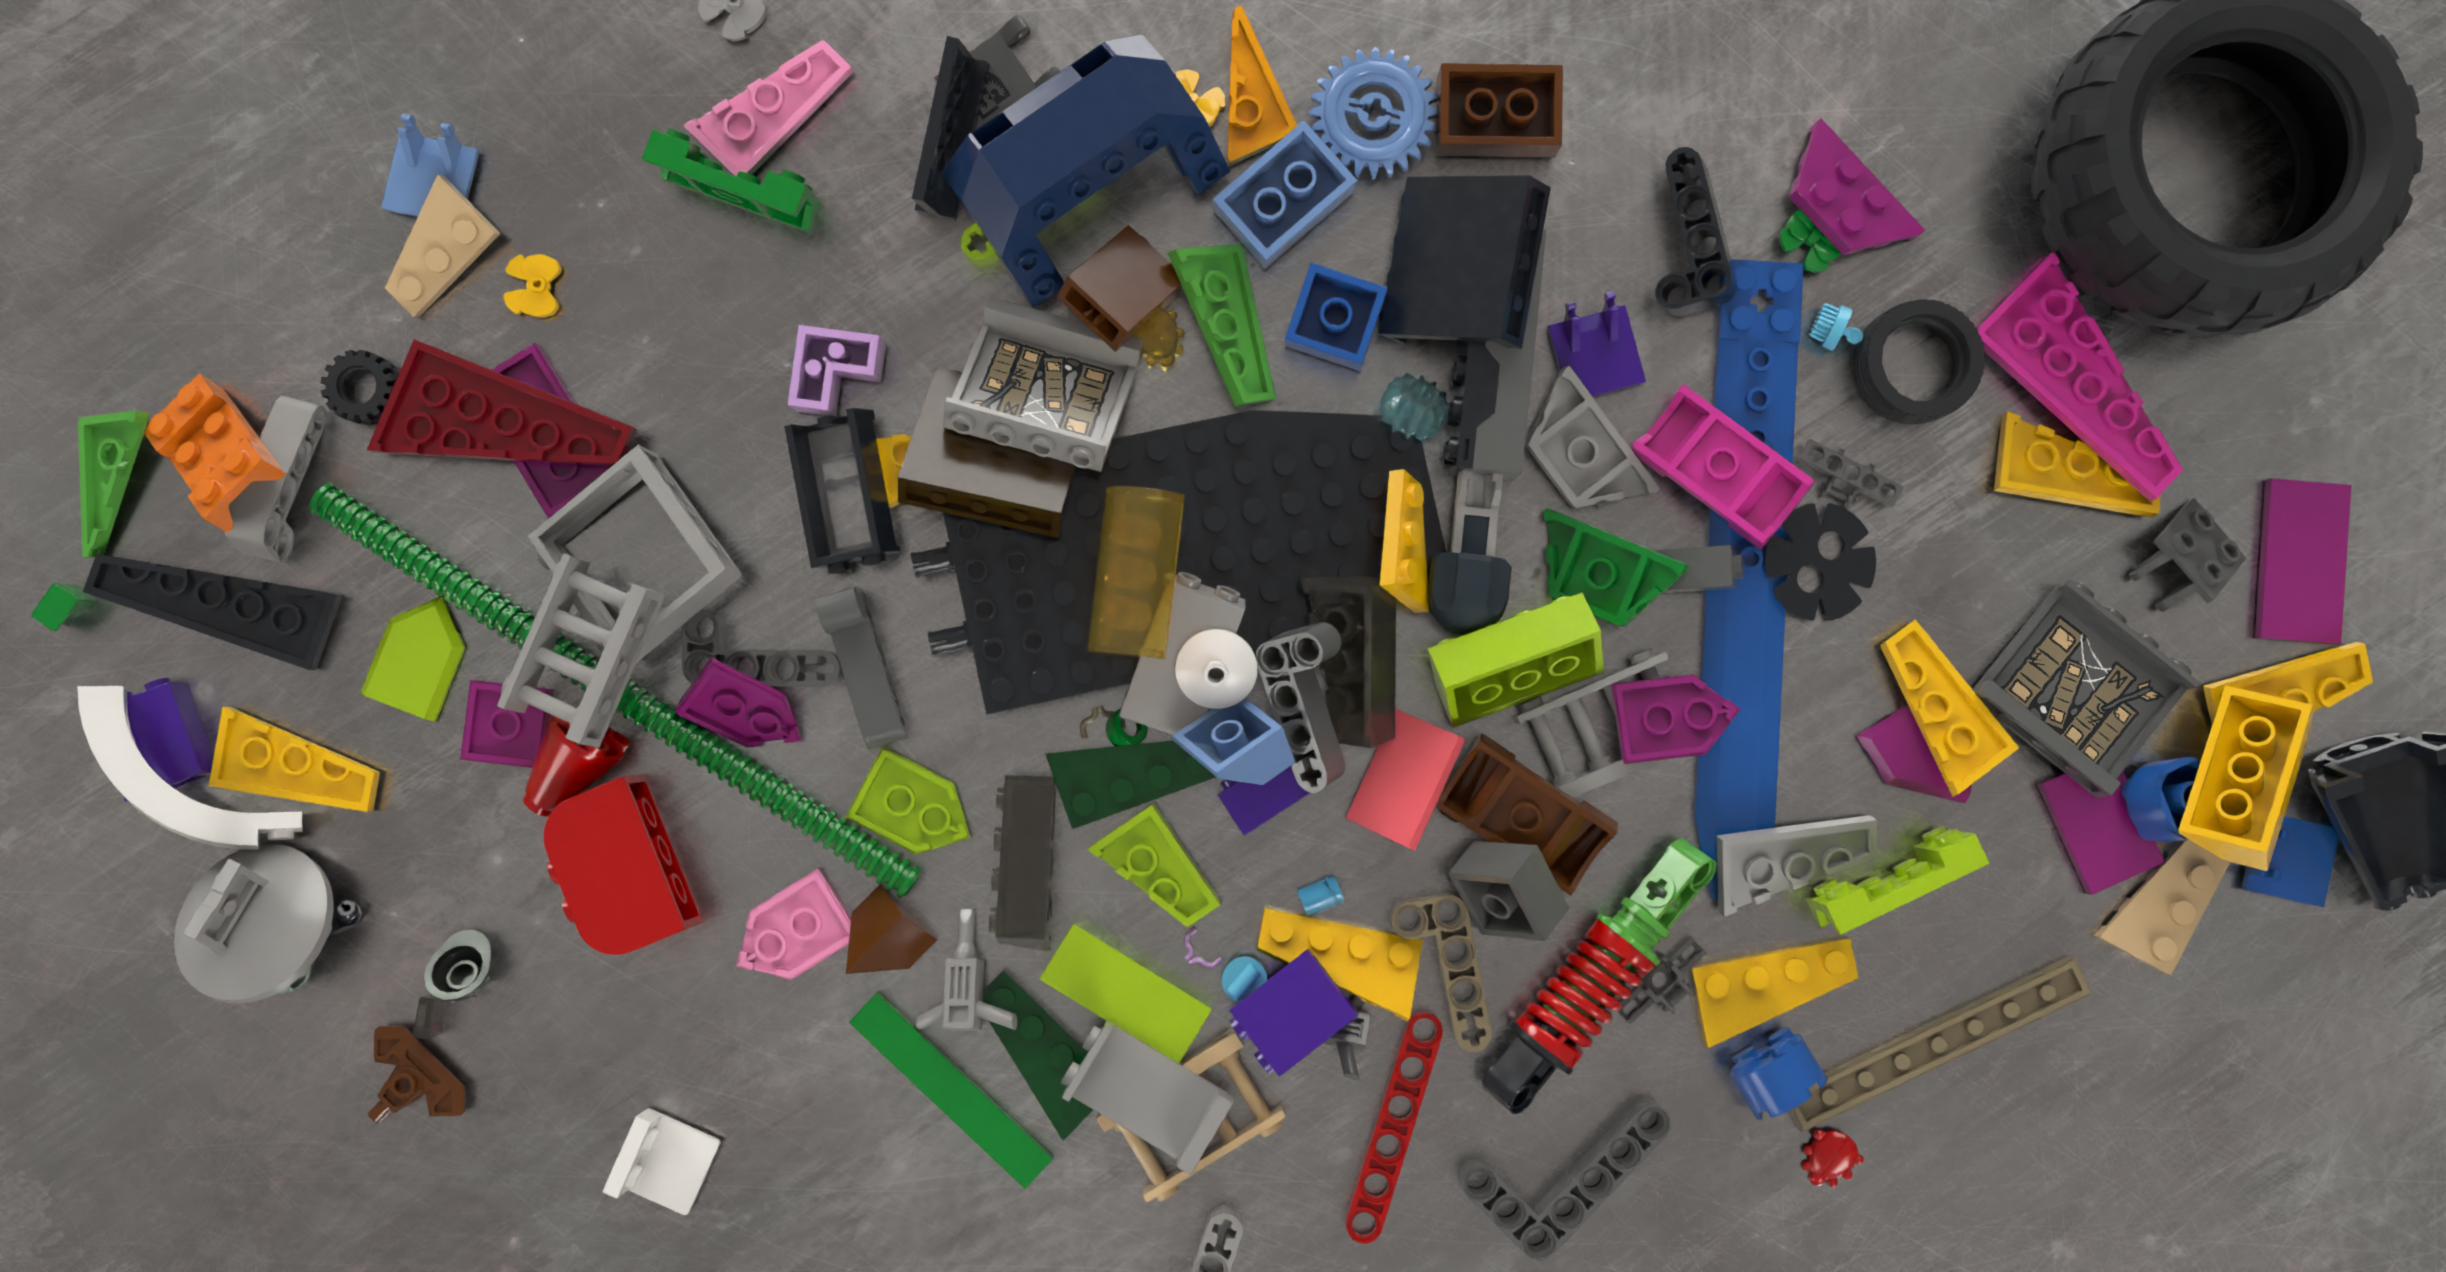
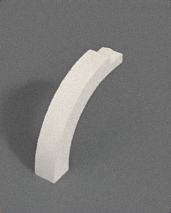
[77,686,303,850]

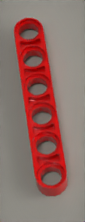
[1345,1010,1443,1244]

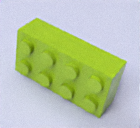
[1428,592,1604,728]

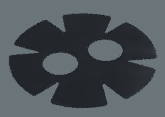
[1765,503,1876,621]

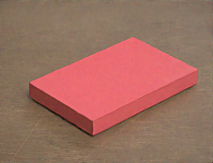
[1346,709,1466,851]

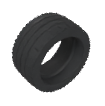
[1852,299,1985,424]

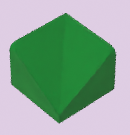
[31,583,97,631]

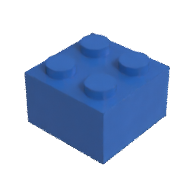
[1285,262,1388,371]

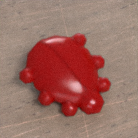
[1801,1129,1864,1187]

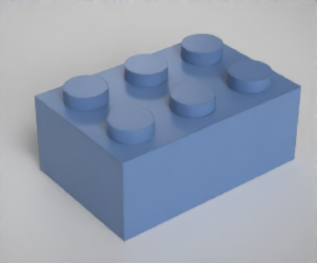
[1213,120,1358,269]

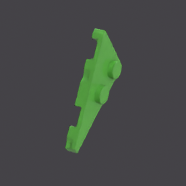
[78,410,149,558]

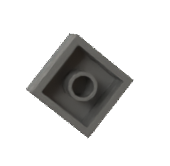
[1448,841,1569,941]

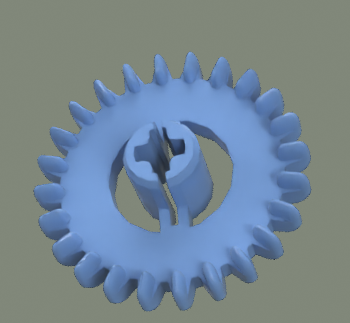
[1308,47,1439,180]

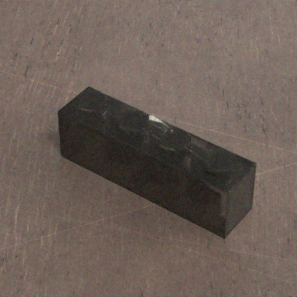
[1301,576,1396,748]
[989,775,1056,951]

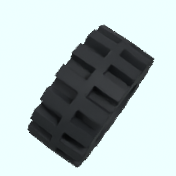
[321,350,399,425]

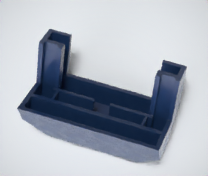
[941,35,1231,308]

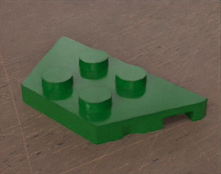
[1544,508,1690,627]

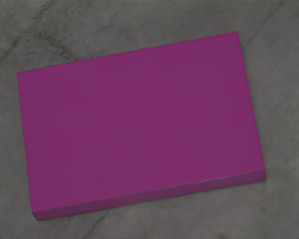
[2037,771,2165,895]

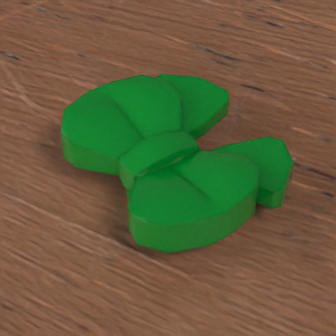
[1779,209,1841,273]

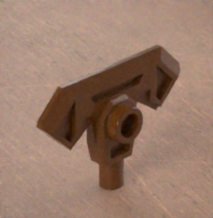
[368,1026,465,1124]

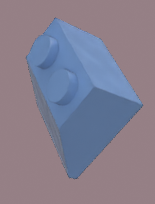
[1172,698,1295,785]

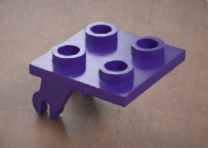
[1547,291,1646,397]

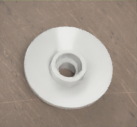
[1175,629,1257,709]

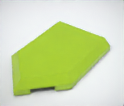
[360,596,466,722]
[845,746,971,855]

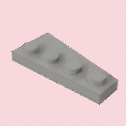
[1716,815,1877,917]

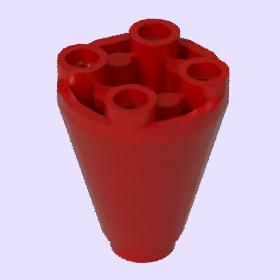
[523,715,630,817]

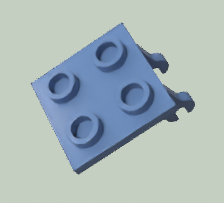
[381,114,480,217]

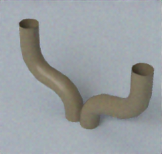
[1080,705,1126,739]

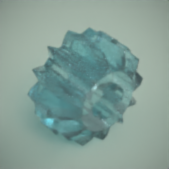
[1379,373,1450,441]

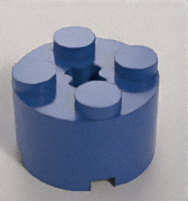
[2122,757,2200,842]
[1729,1027,1828,1120]

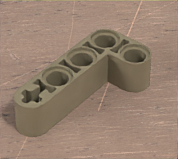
[1389,892,1492,1052]

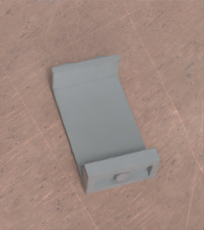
[1119,572,1245,735]
[1061,1020,1233,1175]

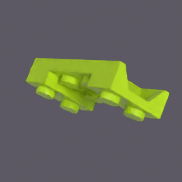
[1805,827,1990,935]

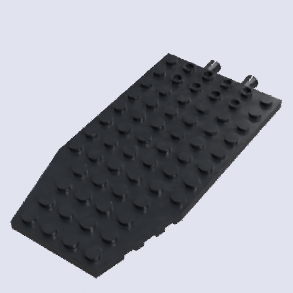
[910,410,1446,715]

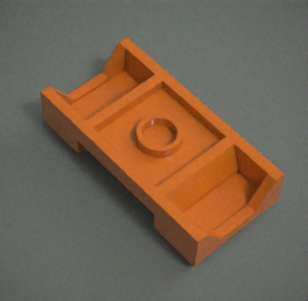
[144,373,286,533]

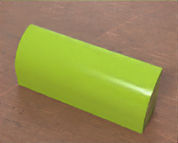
[1040,923,1212,1063]

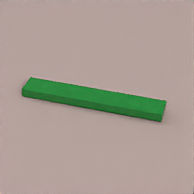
[849,991,1054,1189]

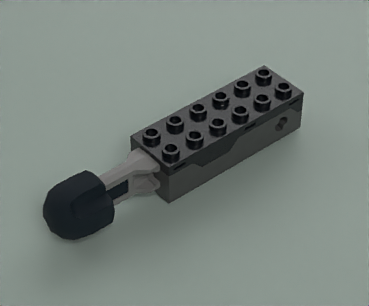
[1428,229,1547,635]

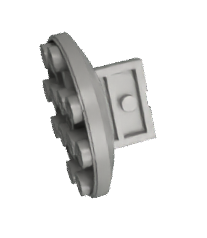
[174,844,334,1004]

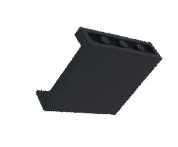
[1378,175,1551,349]

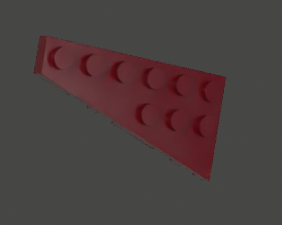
[367,339,637,466]

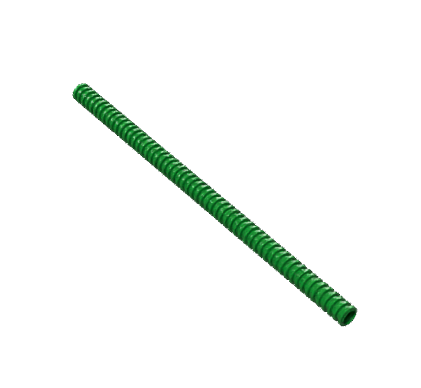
[309,483,921,898]

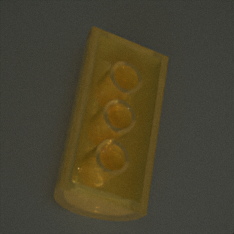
[1087,486,1185,660]

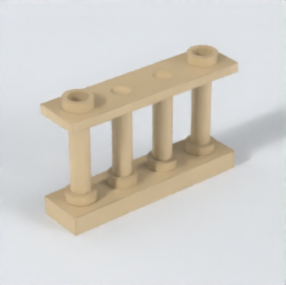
[1096,1029,1286,1203]

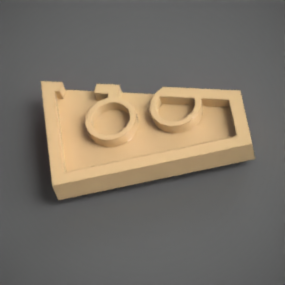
[385,174,501,317]

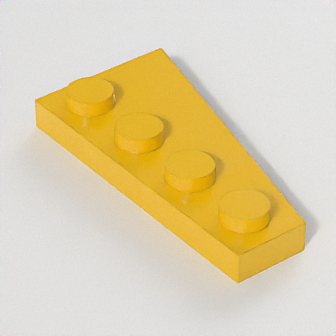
[2203,642,2373,725]
[1256,908,1423,1022]

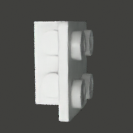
[602,1108,721,1215]

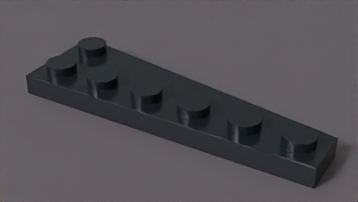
[83,554,343,671]

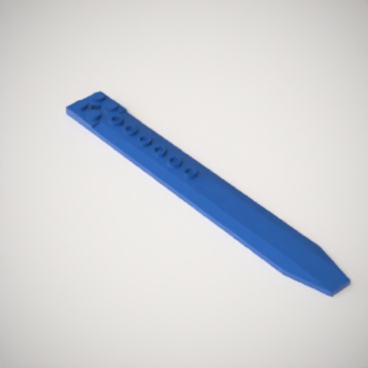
[1693,259,1804,899]

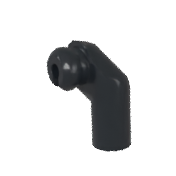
[330,900,362,935]

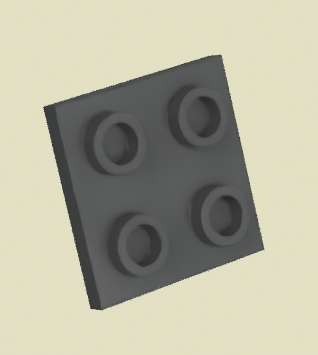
[2129,498,2246,612]

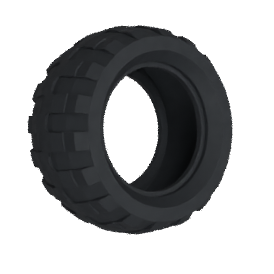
[2031,0,2423,337]

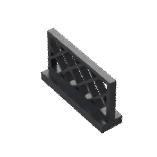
[912,36,990,220]

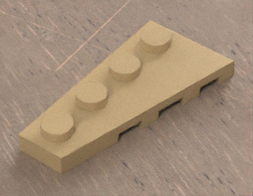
[2093,840,2230,975]

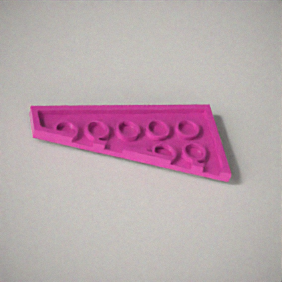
[1977,251,2183,502]

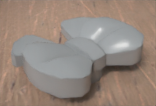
[698,0,767,42]

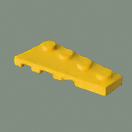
[1994,411,2161,518]
[1880,619,2019,797]
[209,707,380,812]
[1689,937,1859,1048]

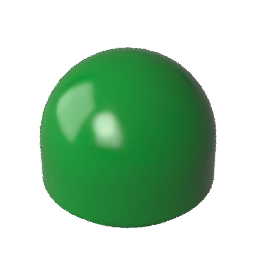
[1105,708,1147,746]

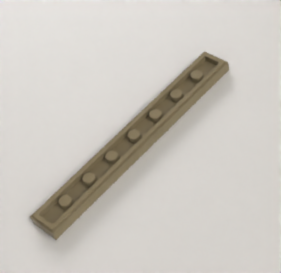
[1790,956,2093,1132]

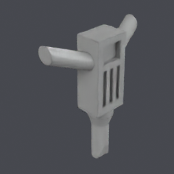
[916,909,1017,1031]

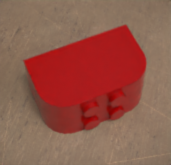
[543,774,704,955]

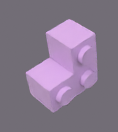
[787,325,886,416]

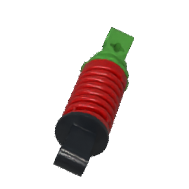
[1482,838,1717,1114]

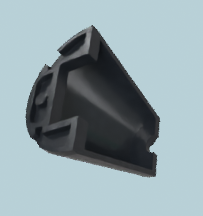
[2308,731,2446,911]

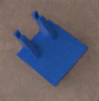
[2242,816,2339,907]

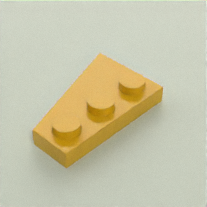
[1380,469,1430,613]

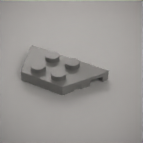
[1525,366,1660,508]

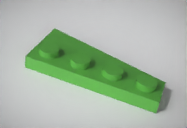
[1168,244,1276,407]

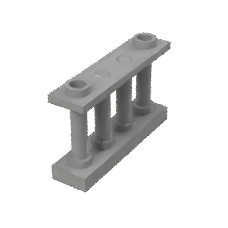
[497,553,665,748]
[1512,648,1669,798]

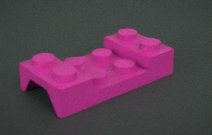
[1632,384,1815,550]

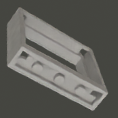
[527,445,743,663]

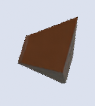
[846,884,938,974]

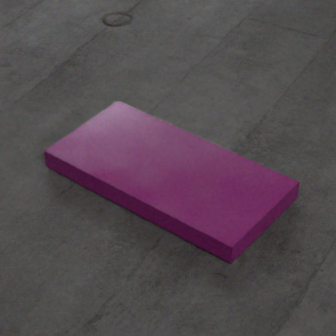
[491,343,612,519]
[2255,478,2352,645]

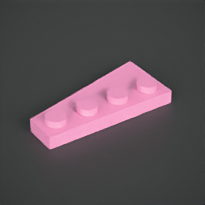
[683,40,854,176]

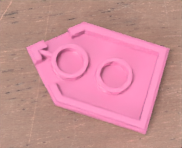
[736,868,851,980]

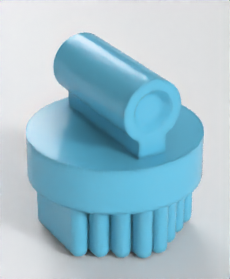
[1808,303,1863,351]
[1222,956,1267,1003]

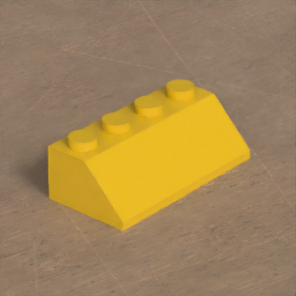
[2178,686,2313,871]

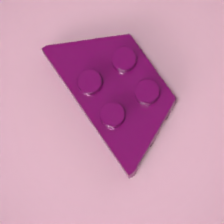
[1789,118,1925,256]

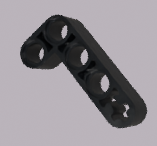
[1655,147,1737,317]

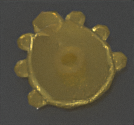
[1133,310,1185,367]

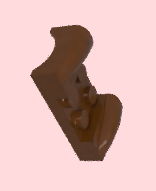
[1435,733,1618,896]

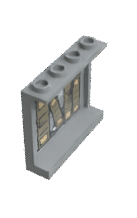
[943,296,1143,472]

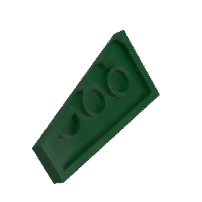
[1045,740,1216,829]
[983,969,1093,1141]

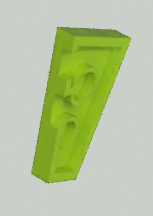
[1087,803,1222,927]

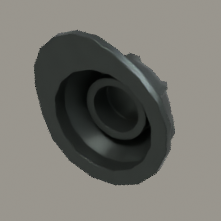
[423,930,492,1003]

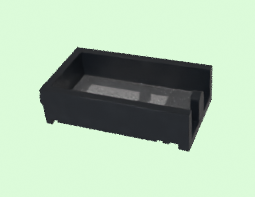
[784,408,901,574]

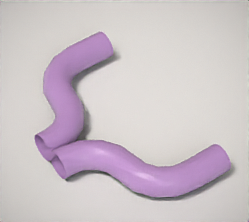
[1184,927,1223,969]

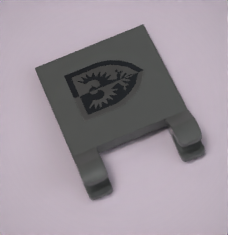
[934,15,1060,129]

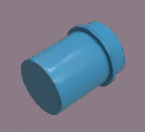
[1297,875,1345,916]

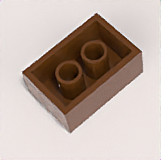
[1436,63,1563,157]

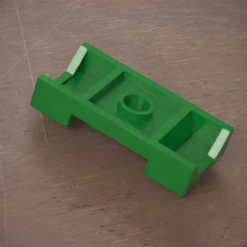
[641,128,821,232]

